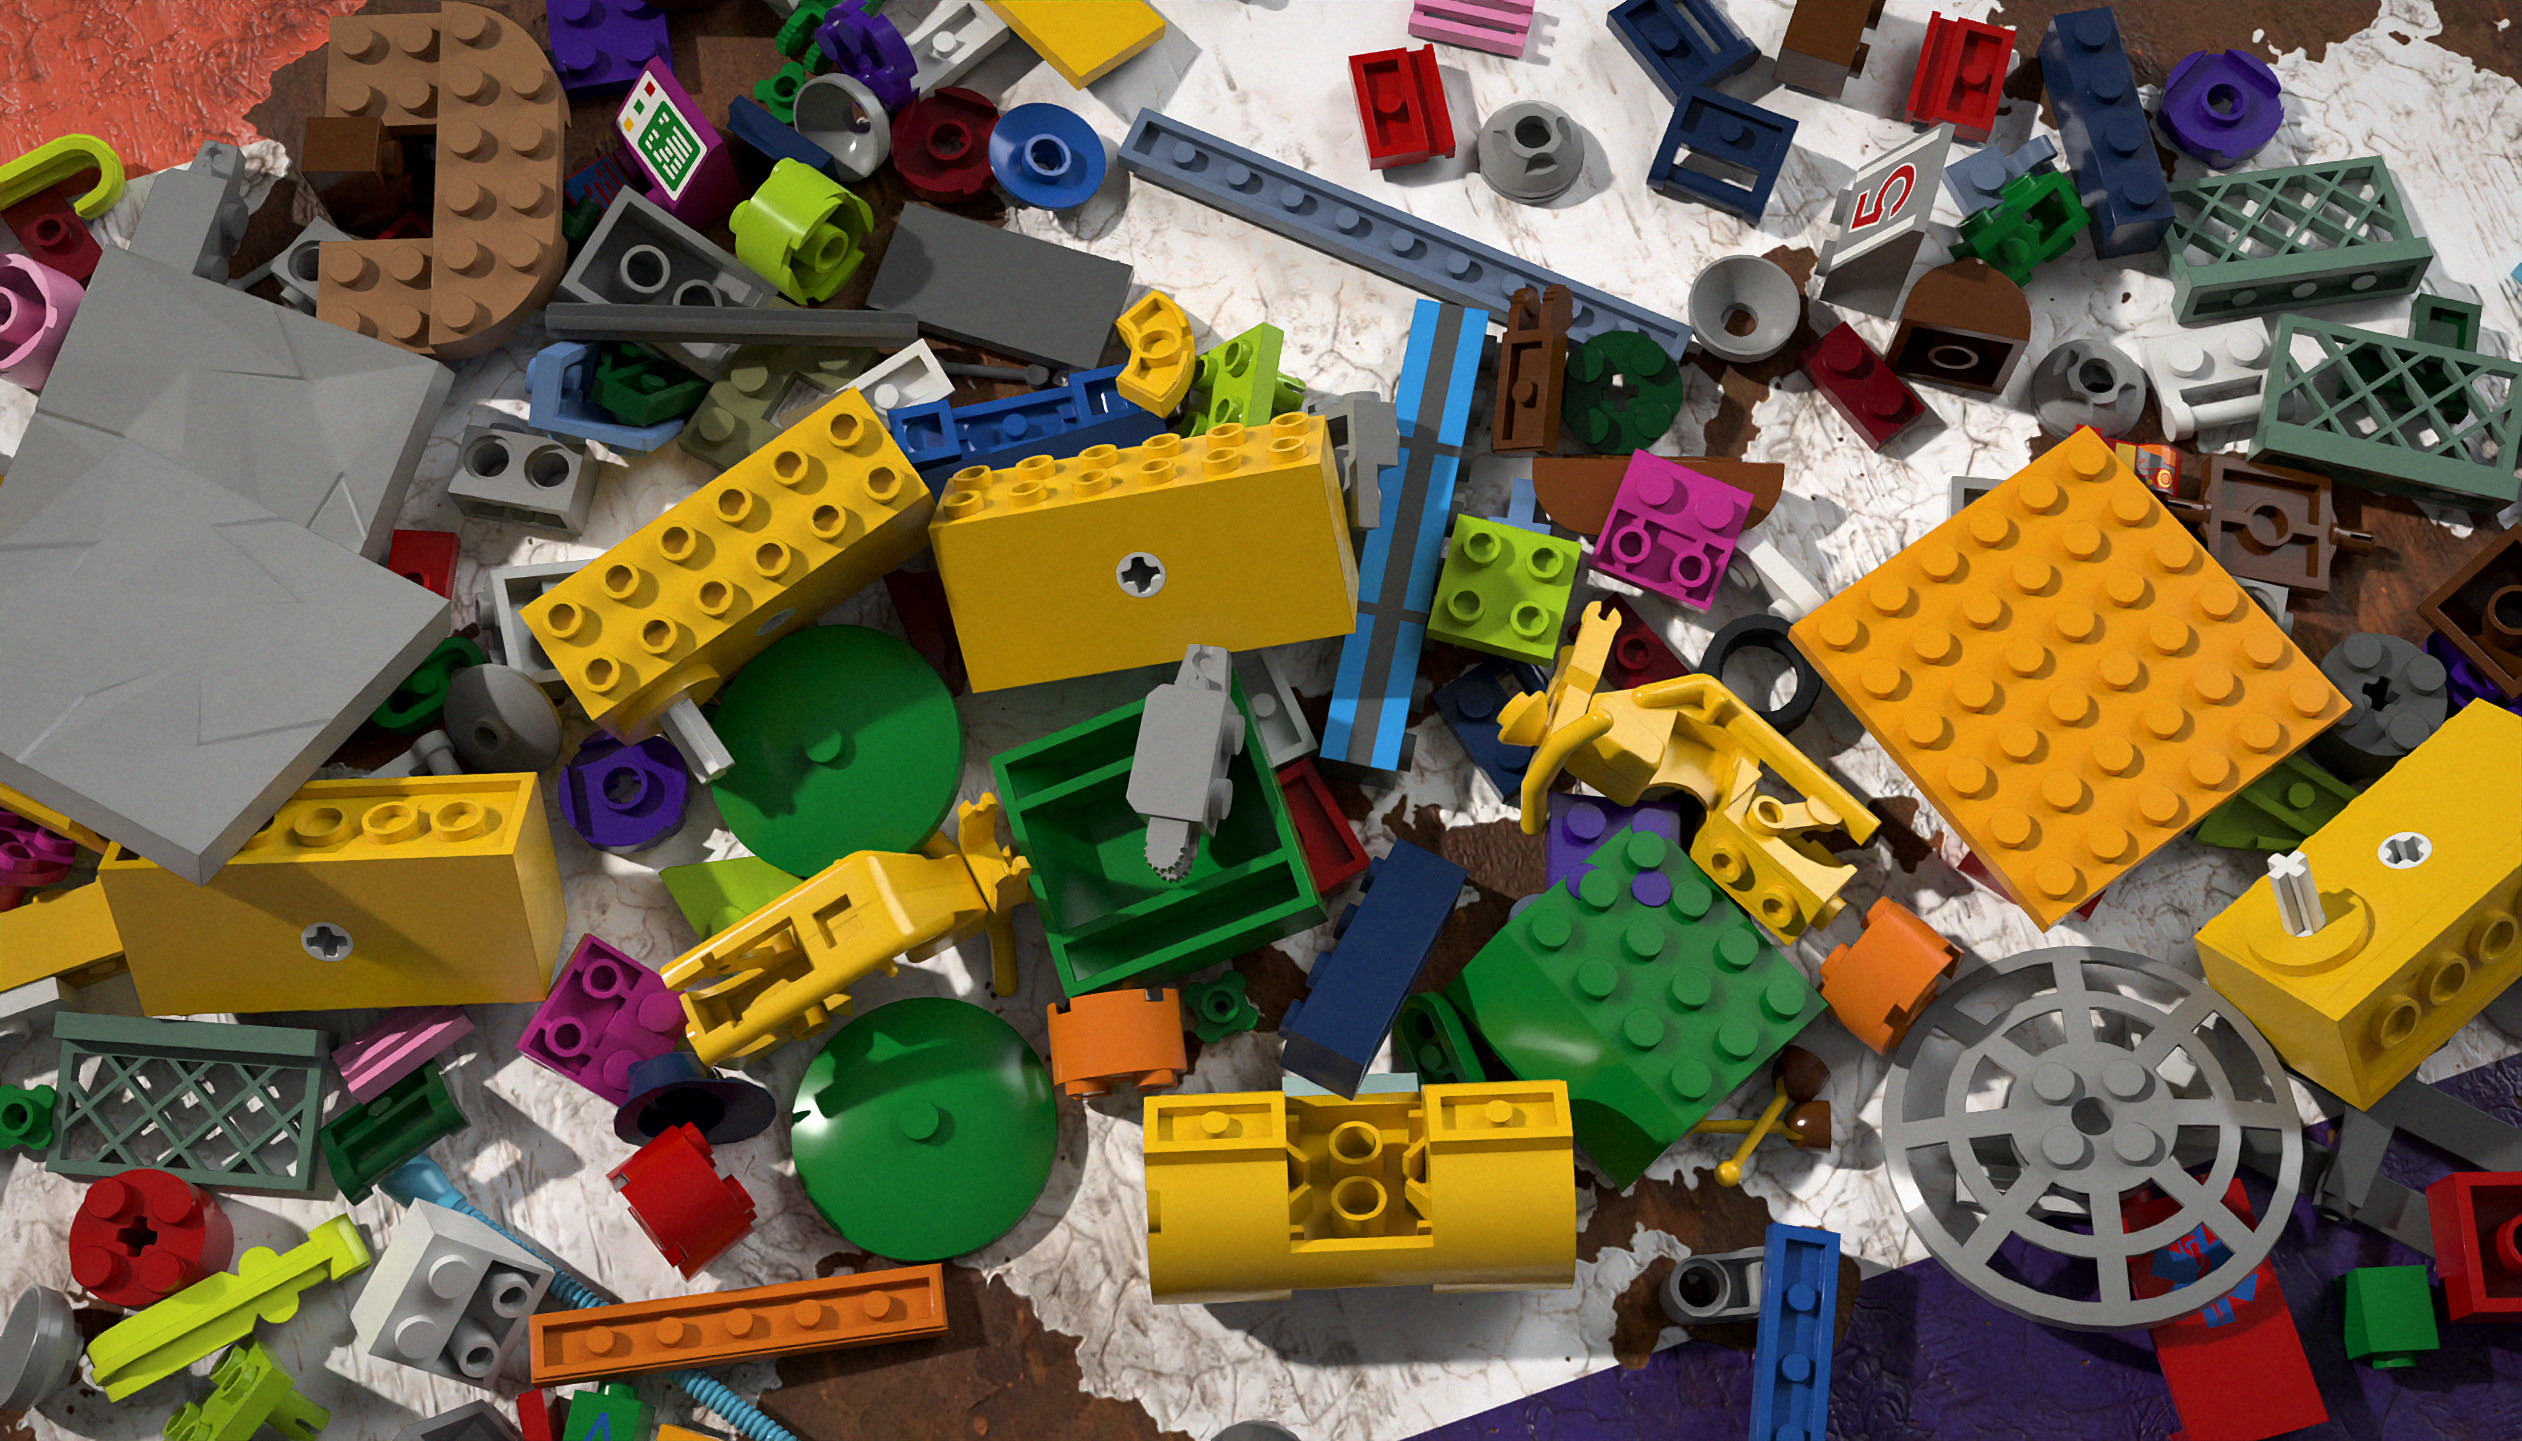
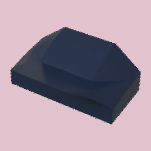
[727,94,841,185]

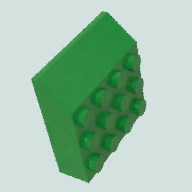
[989,665,1329,1001]
[1441,822,1829,1193]

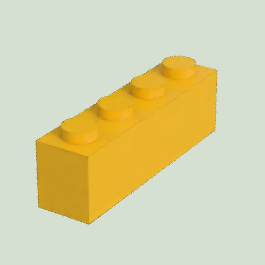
[0,875,130,993]

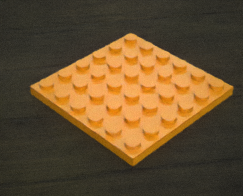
[1787,425,2353,934]

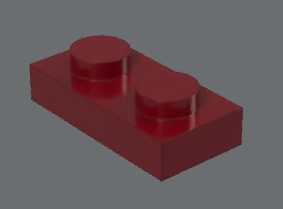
[1795,321,1926,453]

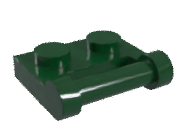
[317,1057,472,1207]

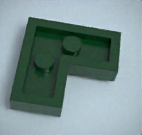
[2335,293,2482,425]

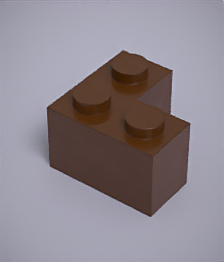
[301,117,424,231]

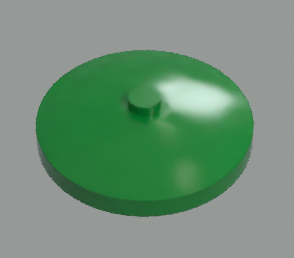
[710,624,966,879]
[791,997,1059,1265]

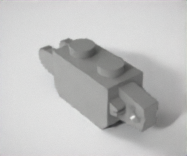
[127,140,249,284]
[1126,644,1245,884]

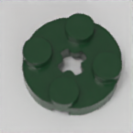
[1560,330,1683,455]

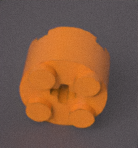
[1815,896,1965,1057]
[1046,988,1187,1101]

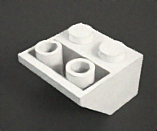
[350,1197,556,1391]

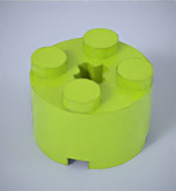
[729,157,873,305]

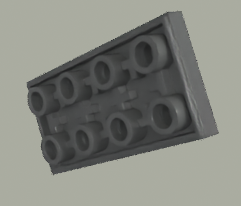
[865,202,1135,374]

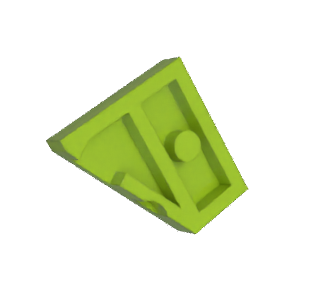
[2191,754,2361,855]
[658,856,807,979]

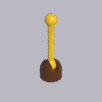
[1714,1045,1831,1187]
[1683,1100,1832,1154]

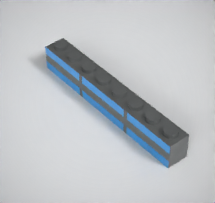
[1319,298,1498,791]

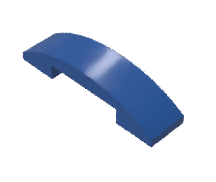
[887,363,1141,473]

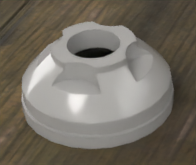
[793,73,890,183]
[1476,100,1585,204]
[1687,254,1800,363]
[2029,339,2146,441]
[0,1283,85,1411]

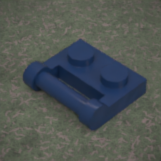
[1606,0,1761,109]
[1646,80,1799,226]
[1430,655,1549,804]

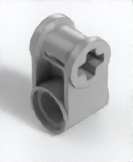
[1658,1246,1765,1326]

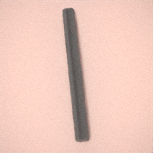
[545,302,918,348]

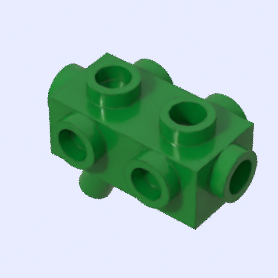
[1947,170,2091,289]

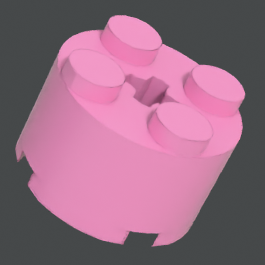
[0,253,85,391]

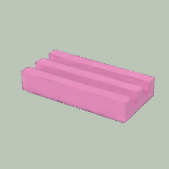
[1408,0,1535,58]
[331,1004,475,1105]

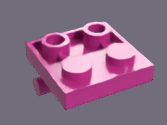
[1587,448,1754,615]
[514,933,689,1108]

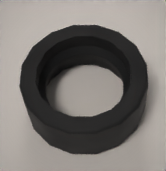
[1698,614,1823,737]

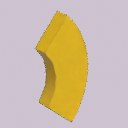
[1114,289,1196,419]

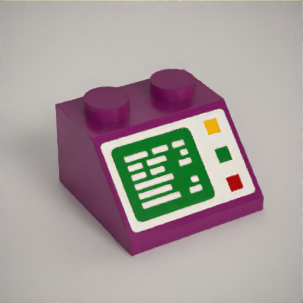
[610,55,745,232]

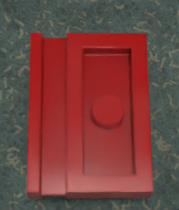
[1902,10,2017,144]
[1347,43,1456,171]

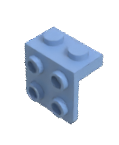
[525,340,684,457]

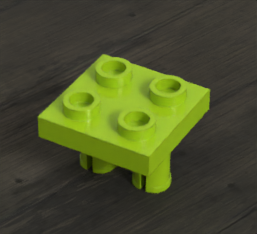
[1178,322,1306,439]
[1426,513,1582,668]
[162,1333,331,1441]

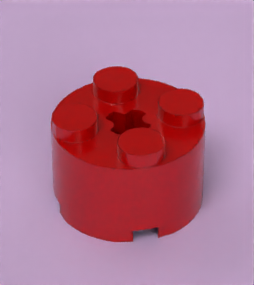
[605,1121,758,1283]
[69,1169,234,1313]

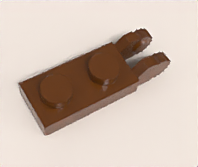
[1491,284,1574,459]

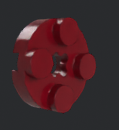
[890,87,1000,206]

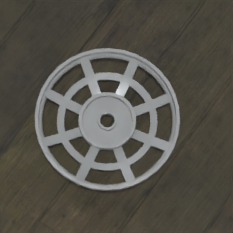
[1882,946,2303,1333]

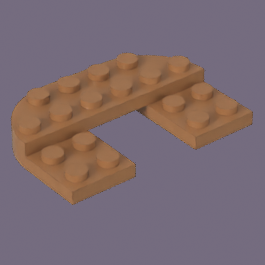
[316,1,571,362]

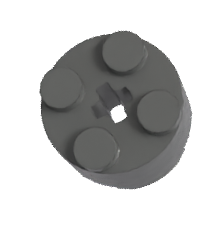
[2307,632,2448,780]

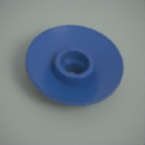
[988,103,1106,211]

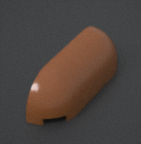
[1532,454,1785,535]

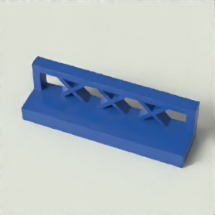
[1748,1223,1841,1441]

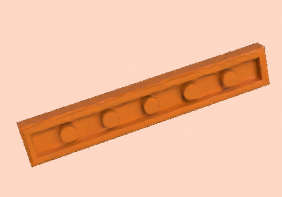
[528,1263,949,1389]

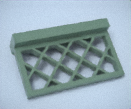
[2160,155,2434,324]
[2246,312,2522,517]
[45,1011,340,1191]

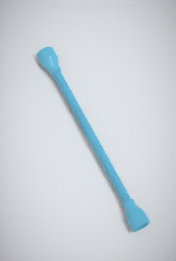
[378,1153,801,1441]

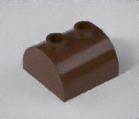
[1882,257,2032,395]
[2416,522,2522,704]

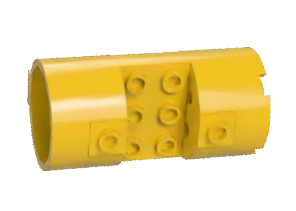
[1143,1079,1576,1305]

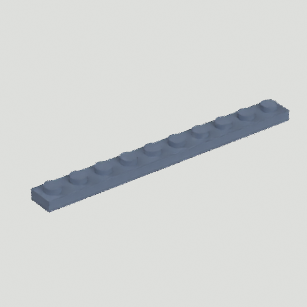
[1117,107,1694,368]

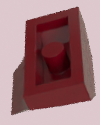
[882,568,968,698]

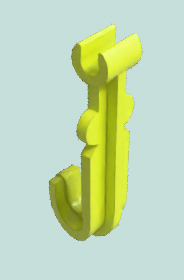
[0,133,126,222]
[86,1212,372,1403]

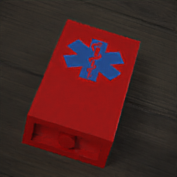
[2119,1172,2329,1441]

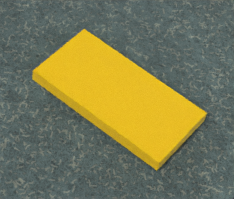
[982,0,1166,91]

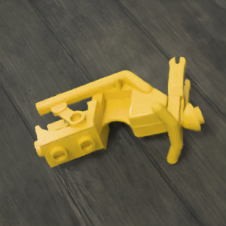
[1496,601,1882,947]
[660,792,1035,1072]

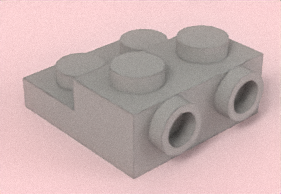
[1308,391,1400,535]
[474,558,596,699]

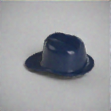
[613,1051,776,1147]

